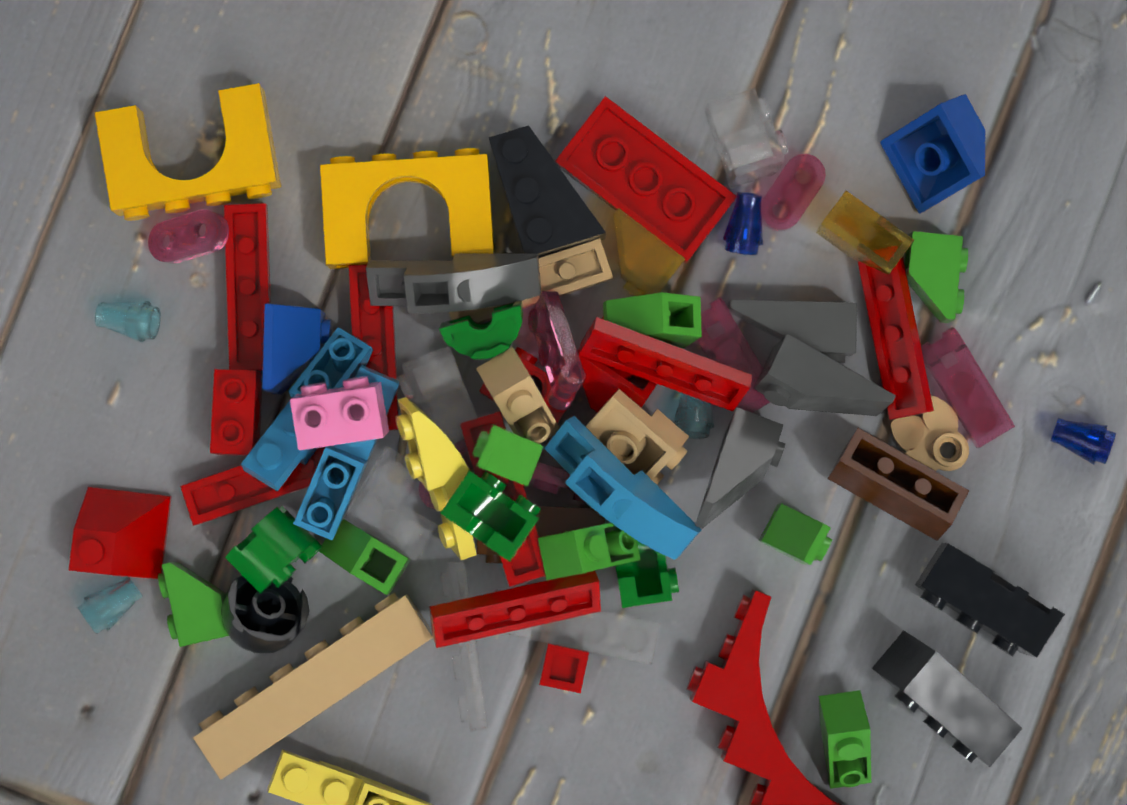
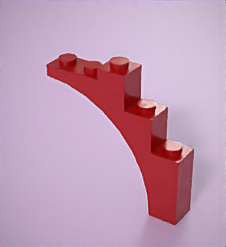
[686,589,841,805]

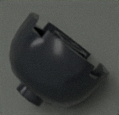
[221,575,310,653]

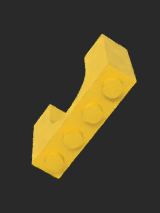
[94,83,281,221]
[320,148,495,269]

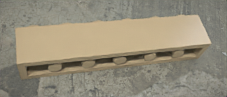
[193,592,433,780]

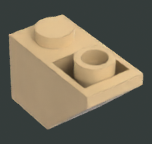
[476,347,559,444]

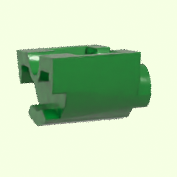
[439,301,524,359]
[440,470,541,562]
[225,506,323,593]
[615,541,679,608]

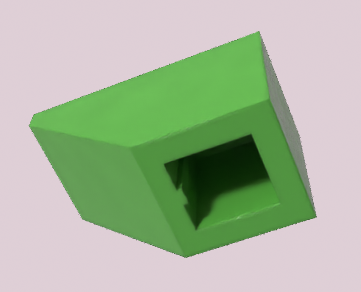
[904,231,968,323]
[603,292,702,349]
[473,425,544,487]
[758,503,832,565]
[319,517,412,595]
[538,523,641,580]
[158,562,229,647]
[819,690,872,789]

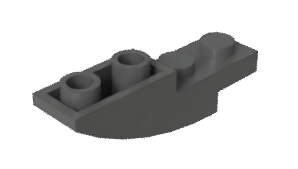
[366,253,541,314]

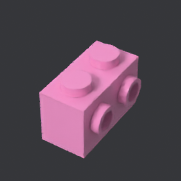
[290,376,389,451]

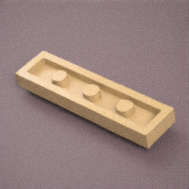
[449,238,613,323]

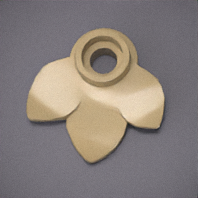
[890,396,969,471]

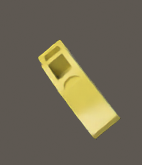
[396,397,477,560]
[267,749,433,805]

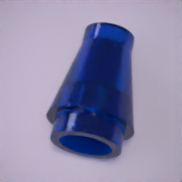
[722,192,763,255]
[1050,418,1116,465]

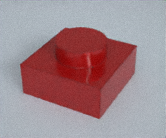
[539,643,589,694]

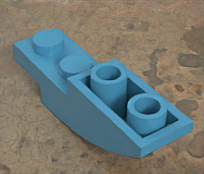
[241,327,373,491]
[293,365,401,541]
[544,416,702,560]

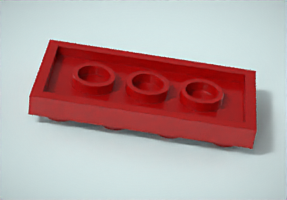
[555,96,737,264]

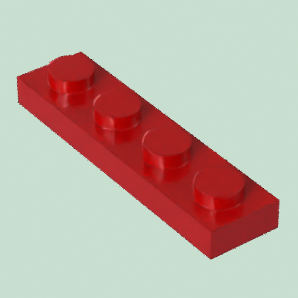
[224,203,271,371]
[857,247,934,420]
[349,264,399,431]
[578,317,752,412]
[459,411,546,587]
[180,447,325,526]
[429,571,601,648]

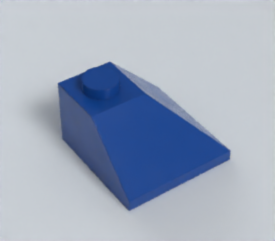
[880,94,986,214]
[262,304,332,395]

